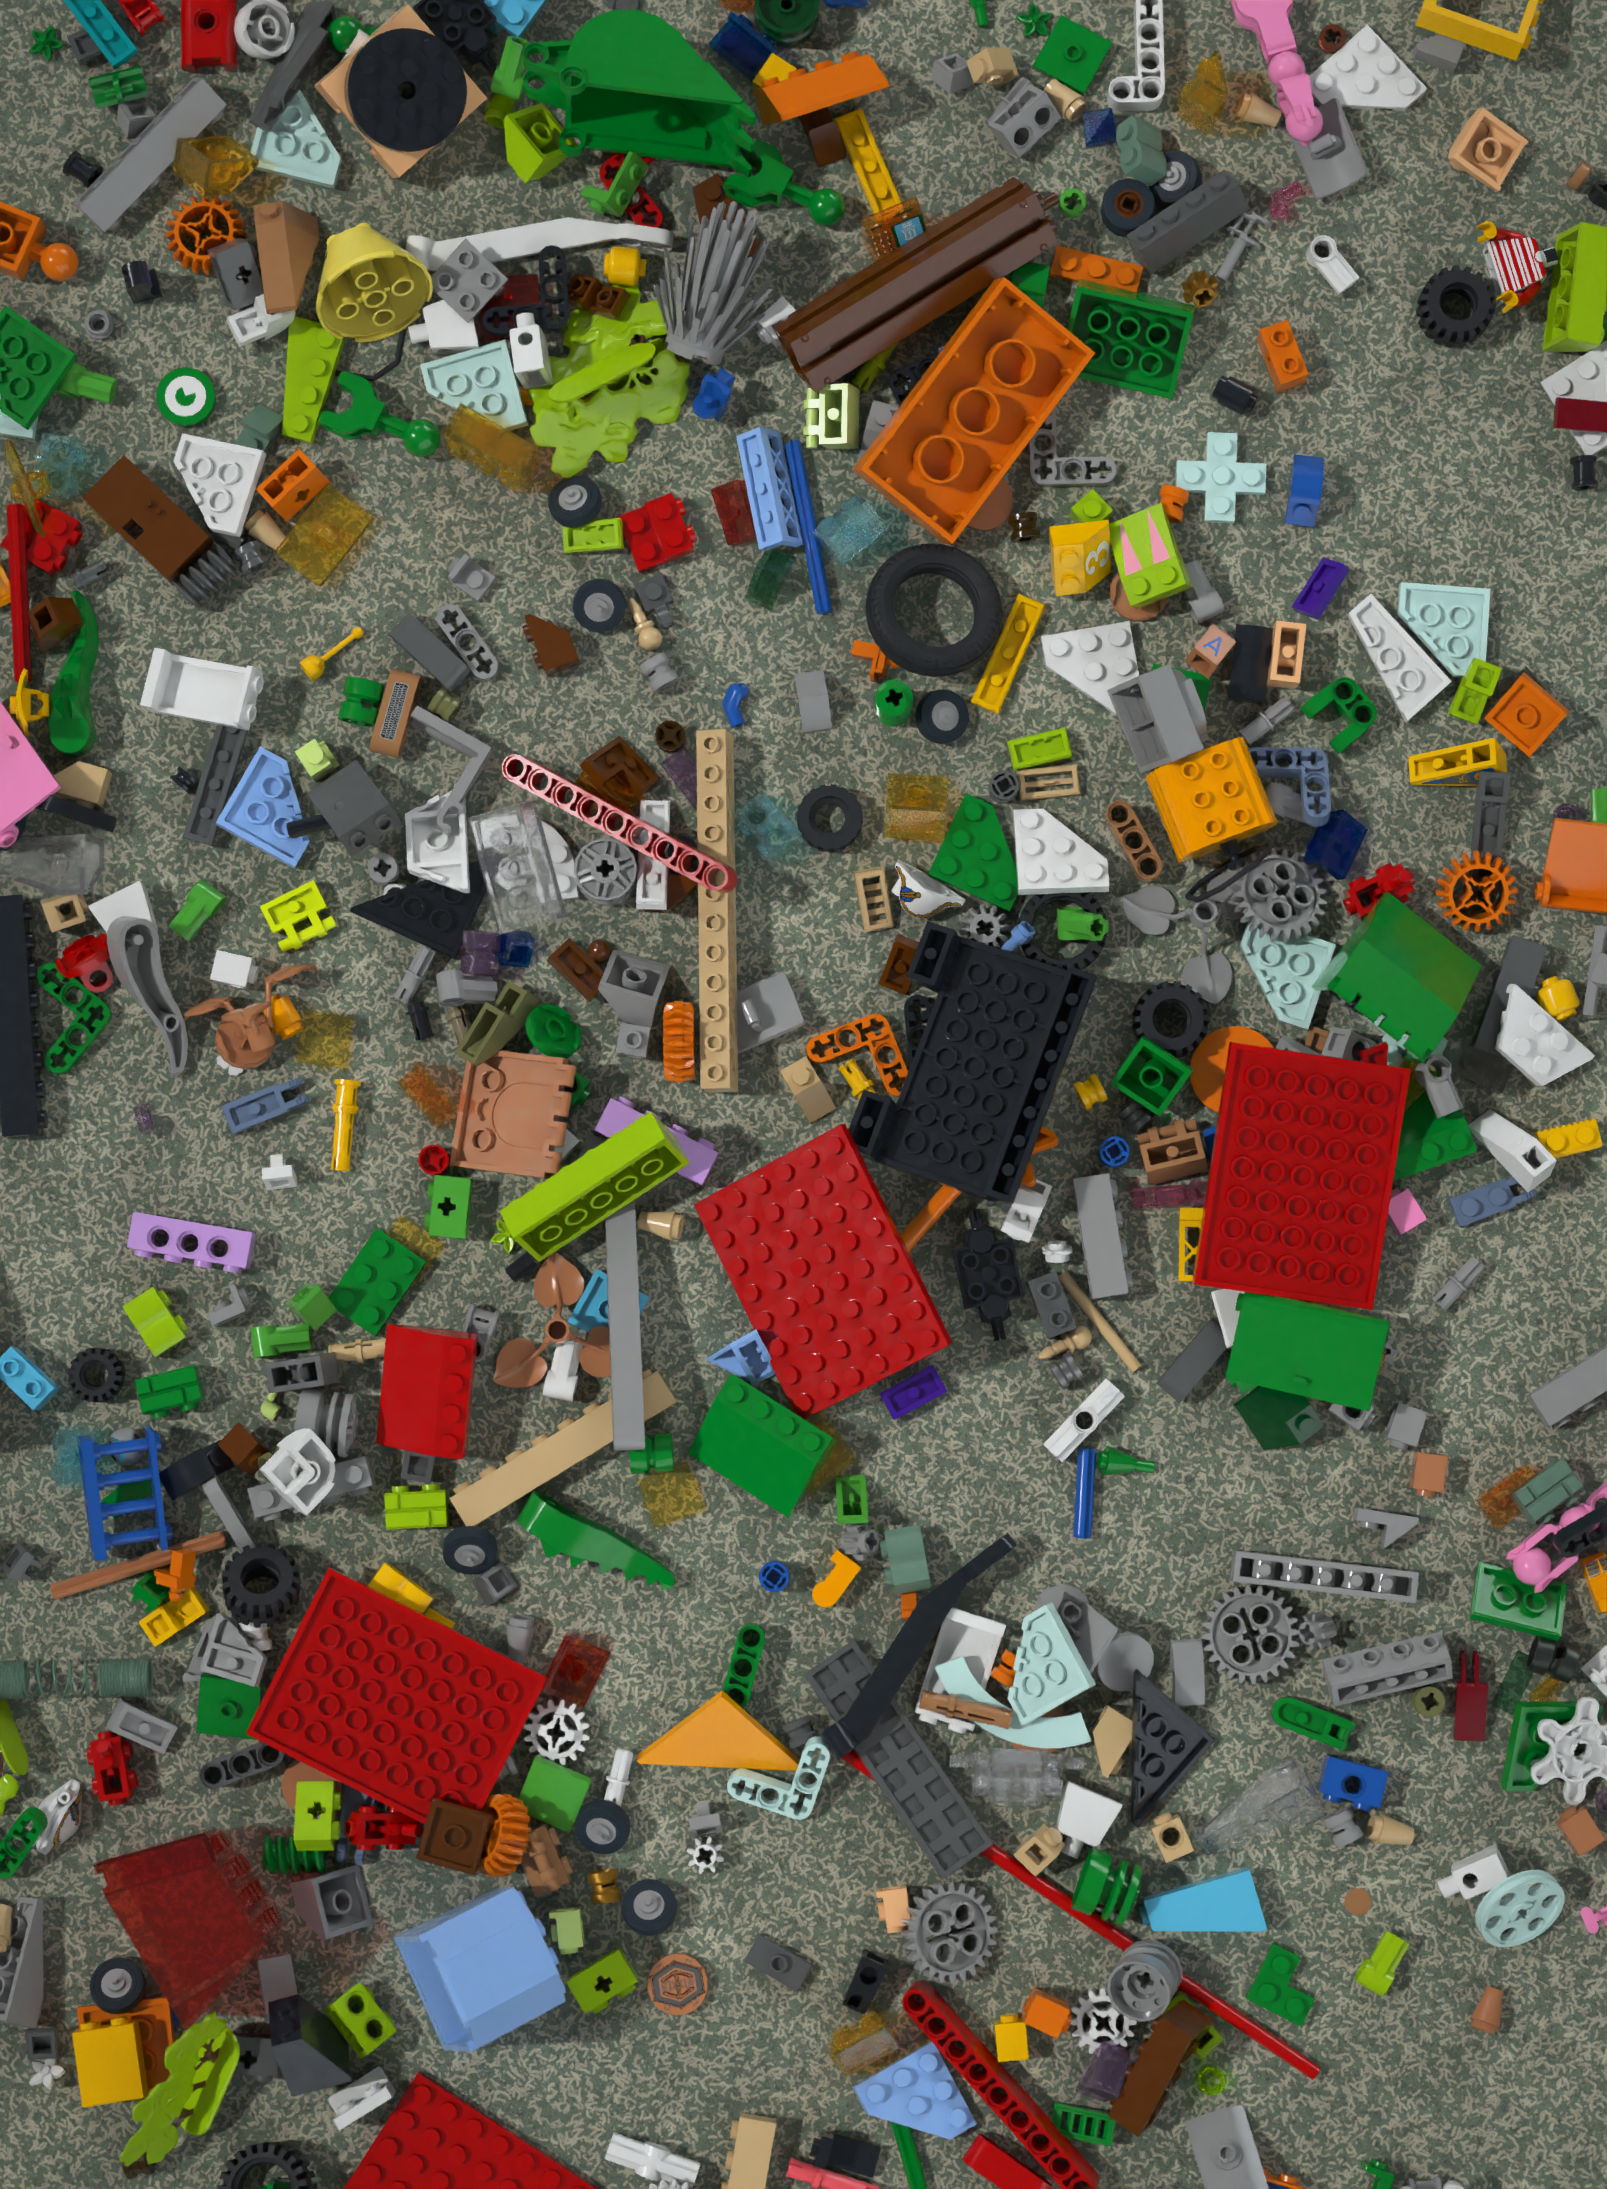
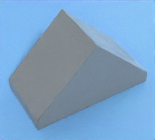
[1412,34,1465,73]
[794,670,832,733]

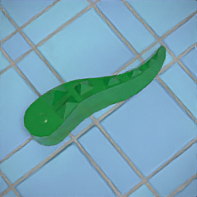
[48,591,99,757]
[517,1490,676,1591]

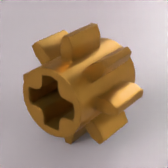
[1181,270,1219,309]

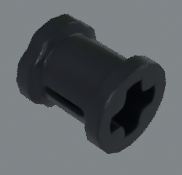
[63,151,102,189]
[1570,455,1598,490]

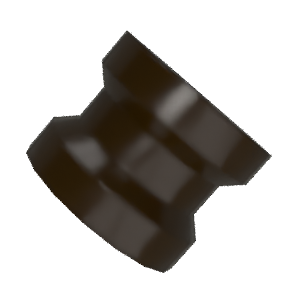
[1007,512,1040,543]
[655,720,686,754]
[121,2149,156,2180]

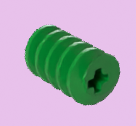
[875,679,913,727]
[262,1835,327,1874]

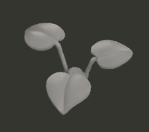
[1122,871,1257,1004]

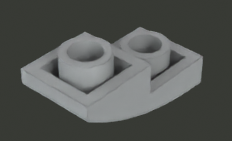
[1170,1639,1205,1706]

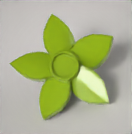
[490,1220,517,1254]

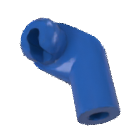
[722,683,749,728]

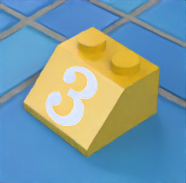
[1049,520,1111,596]

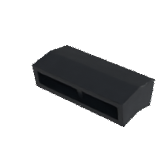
[1228,624,1273,704]

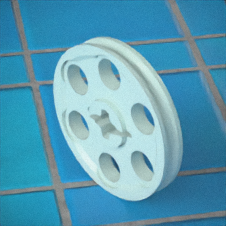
[1475,1870,1565,1947]

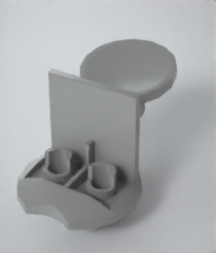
[1023,1584,1154,1692]

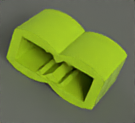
[122,1287,189,1357]

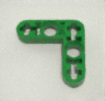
[37,963,112,1075]
[0,1807,48,1879]

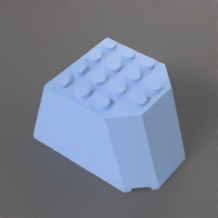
[393,1887,566,2053]

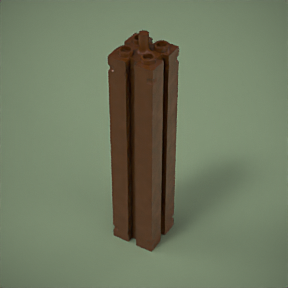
[772,177,1059,393]

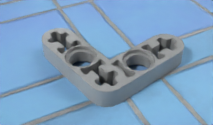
[1029,408,1117,487]

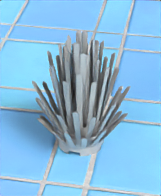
[653,201,774,365]

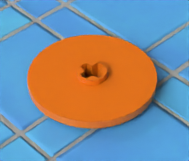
[1190,1026,1274,1113]

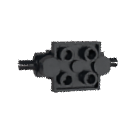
[413,0,498,76]
[952,1208,1024,1341]

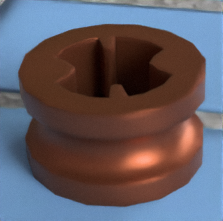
[1318,24,1346,54]

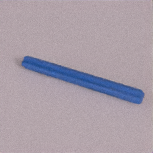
[785,440,832,614]

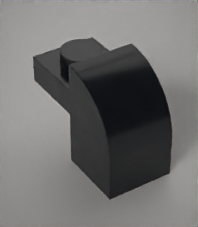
[159,1440,235,1501]

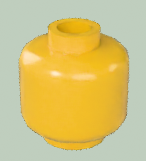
[603,246,647,287]
[1535,976,1580,1022]

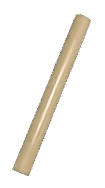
[1058,1270,1142,1373]

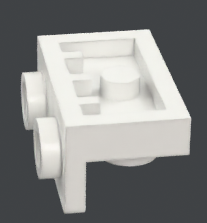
[328,2066,396,2131]

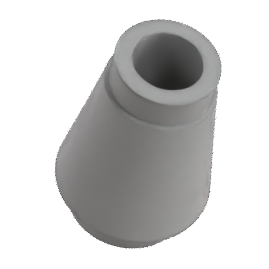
[506,1615,536,1661]

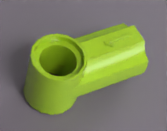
[1354,1930,1410,1997]

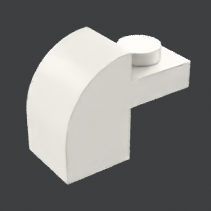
[226,294,295,347]
[1001,1179,1052,1243]

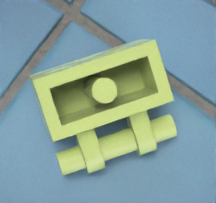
[803,383,860,450]

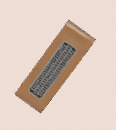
[369,668,422,759]
[1105,800,1162,883]

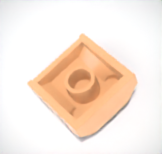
[1448,107,1529,192]

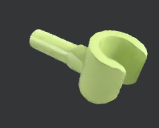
[261,1392,281,1420]

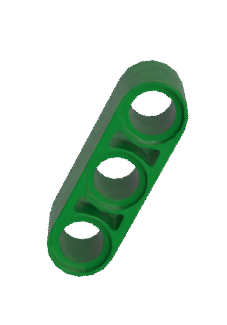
[723,1623,765,1708]

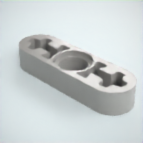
[437,604,499,681]
[202,1475,257,1553]

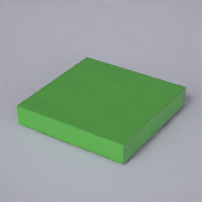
[518,1755,592,1833]

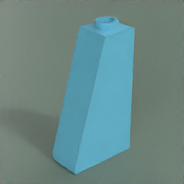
[1138,1867,1267,1932]

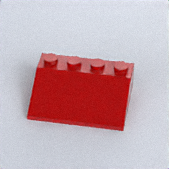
[376,1324,478,1460]

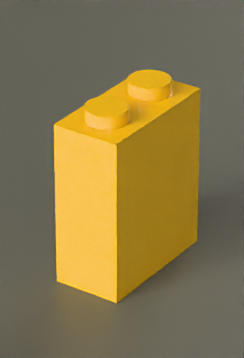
[72,2016,149,2108]

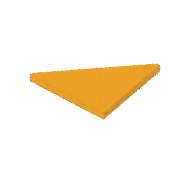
[637,1690,800,1771]

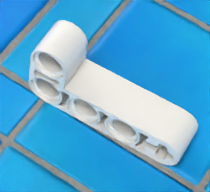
[1107,0,1165,111]

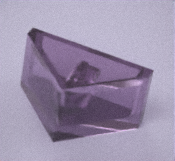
[1076,2041,1131,2102]

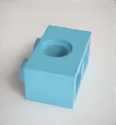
[0,1346,61,1410]

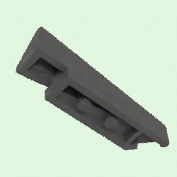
[249,1,336,133]

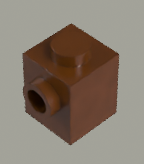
[217,1422,272,1476]

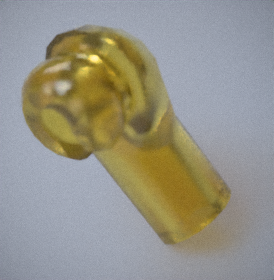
[1529,1675,1559,1702]

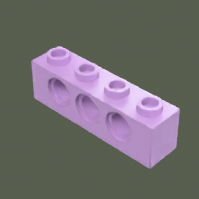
[127,1212,256,1274]

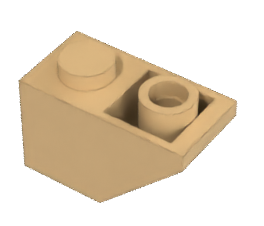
[52,761,112,809]
[1091,1705,1133,1778]

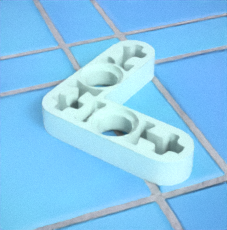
[727,1736,831,1820]

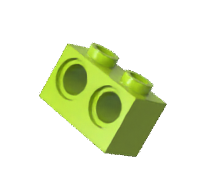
[324,1982,397,2059]

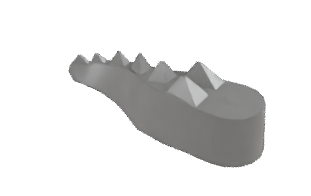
[107,916,188,1078]

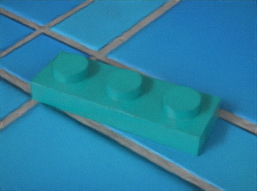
[63,0,139,70]

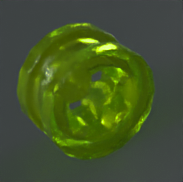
[1196,2065,1225,2095]

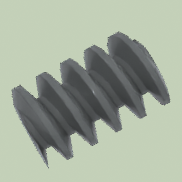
[172,543,238,608]

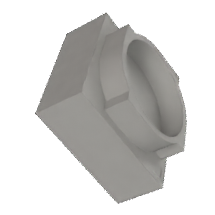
[1107,664,1209,773]

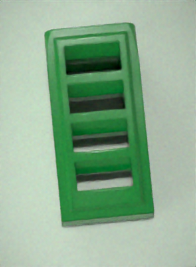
[1051,2102,1115,2146]

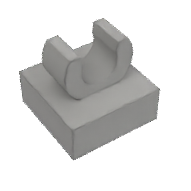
[689,1801,723,1838]

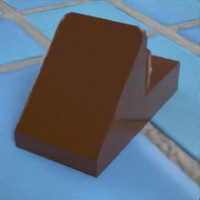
[798,107,846,168]
[879,934,919,995]

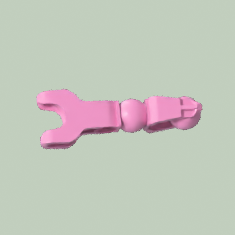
[1231,0,1323,146]
[1505,1481,1607,1593]

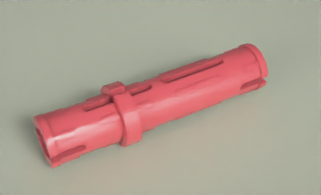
[785,2157,879,2189]

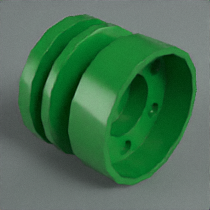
[1071,1847,1142,1927]

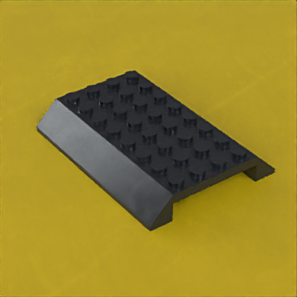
[848,921,1098,1204]

